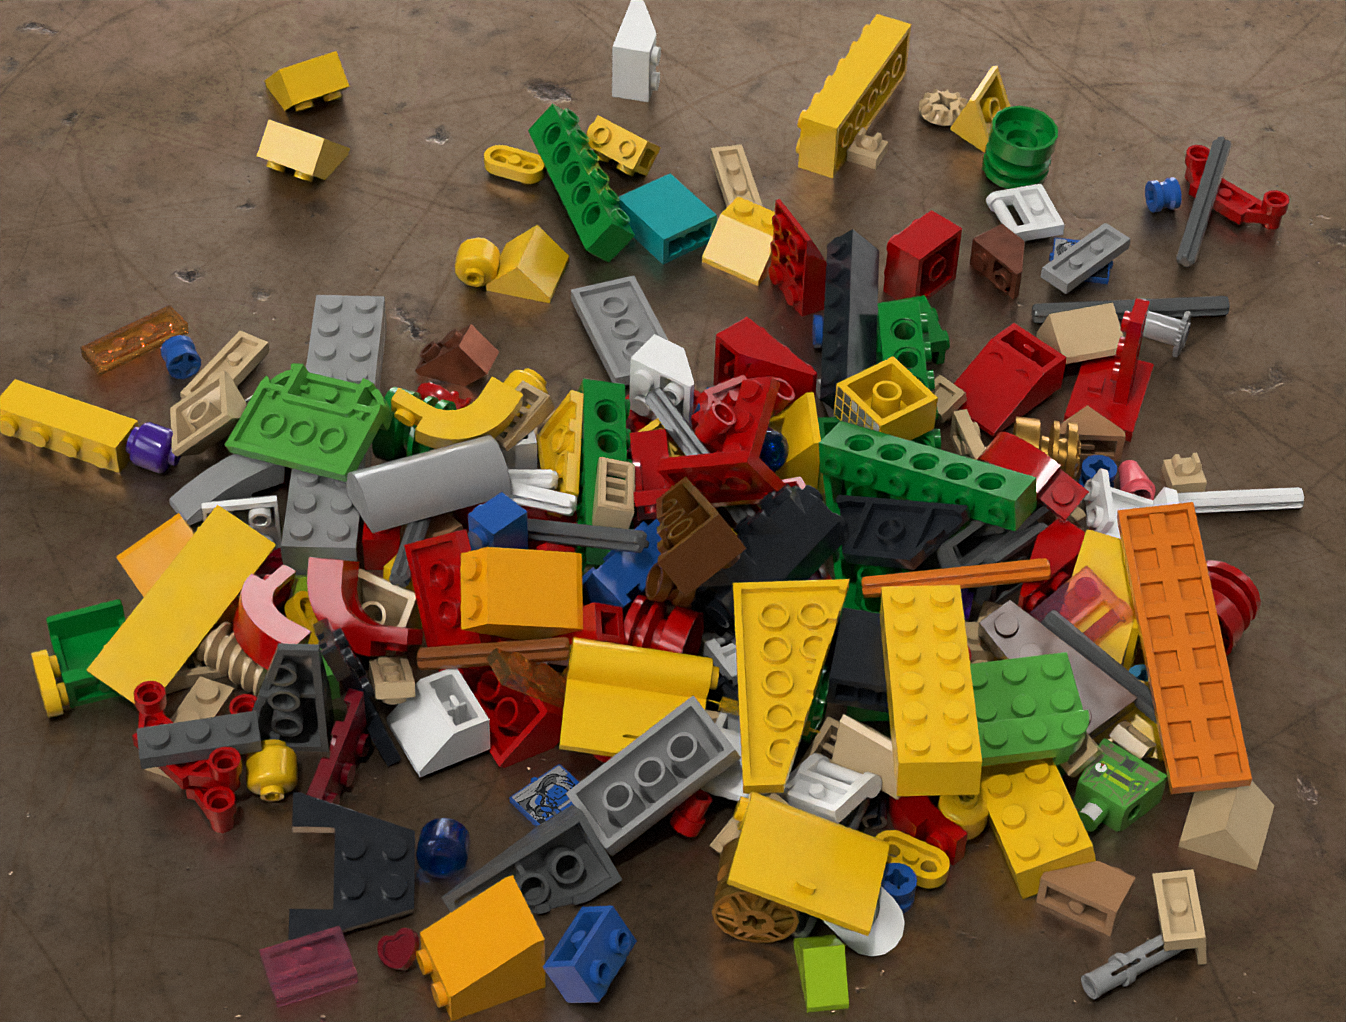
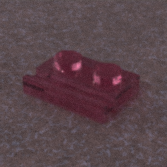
[259,926,358,1008]

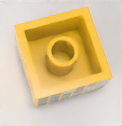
[834,356,938,441]

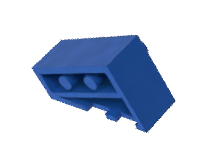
[582,518,662,613]

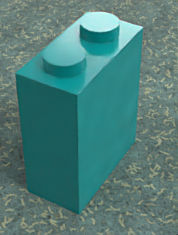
[618,173,717,265]

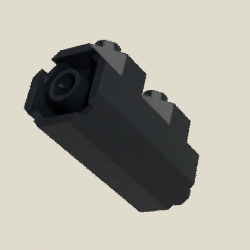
[691,484,848,645]

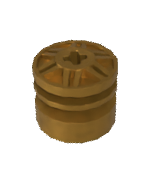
[1013,416,1081,480]
[712,837,800,943]

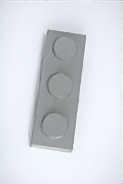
[1041,223,1131,294]

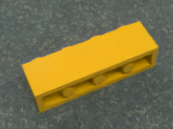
[0,379,139,473]

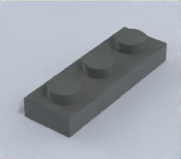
[136,711,262,769]

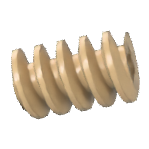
[196,621,268,697]

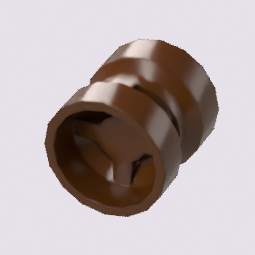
[645,562,696,608]

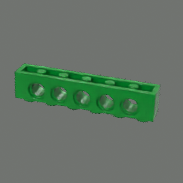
[528,103,635,263]
[877,300,941,450]
[576,378,634,577]
[819,421,1036,532]

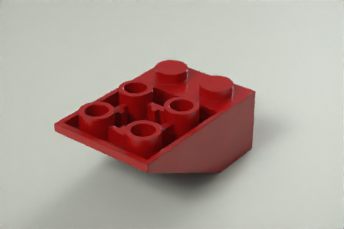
[768,199,826,317]
[713,317,817,415]
[954,323,1067,437]
[1018,518,1085,623]

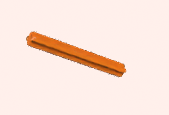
[861,558,1051,598]

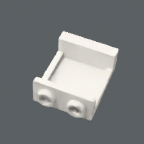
[1084,468,1179,539]

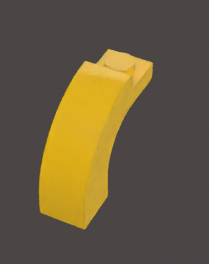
[391,377,523,449]

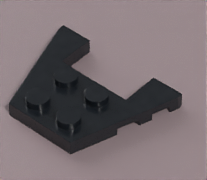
[313,618,401,766]
[288,792,415,950]

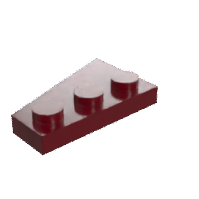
[307,688,371,805]

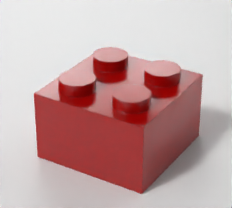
[883,210,962,300]

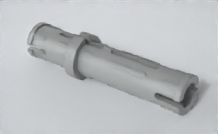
[1081,934,1185,999]

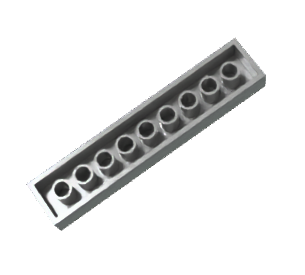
[281,295,387,575]

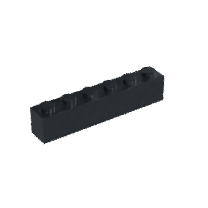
[820,229,879,410]

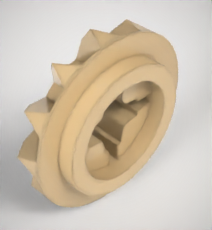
[919,89,967,126]

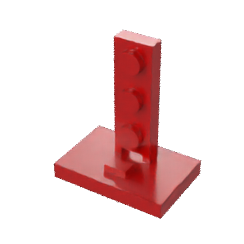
[1063,298,1154,442]
[657,376,786,507]
[404,529,492,647]

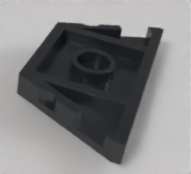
[836,495,971,570]

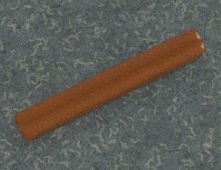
[417,637,570,671]

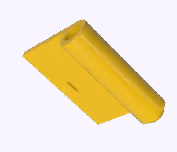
[559,637,719,757]
[726,791,890,936]

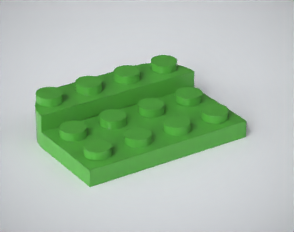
[225,363,393,482]
[970,652,1089,766]

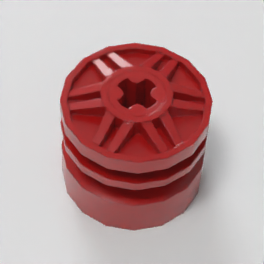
[1206,560,1261,657]
[623,595,704,656]

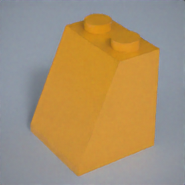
[116,513,240,644]
[460,547,583,640]
[416,875,546,1021]

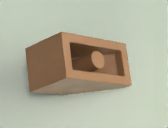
[1036,861,1136,936]

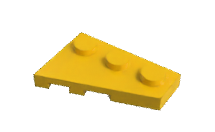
[536,390,584,518]

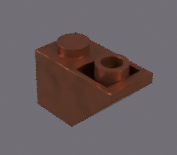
[969,224,1024,299]
[415,324,499,386]

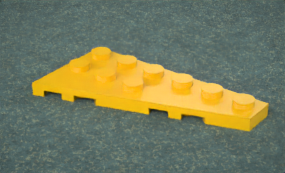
[733,579,849,794]

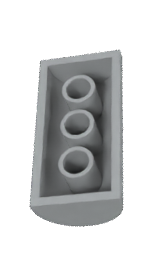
[346,435,512,533]
[566,696,741,857]

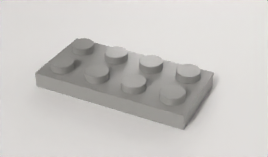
[571,275,669,386]

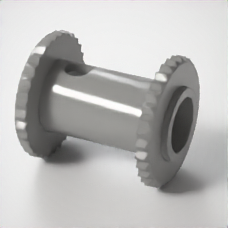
[1141,298,1191,357]

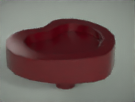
[377,928,419,971]

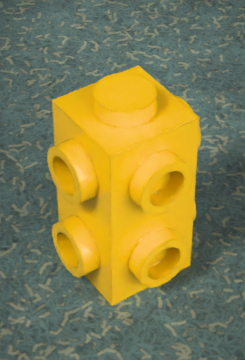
[587,115,661,176]

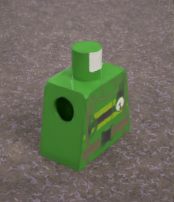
[1073,738,1167,832]

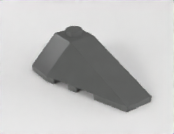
[252,643,334,752]
[441,805,622,914]

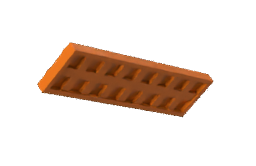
[1117,502,1252,794]

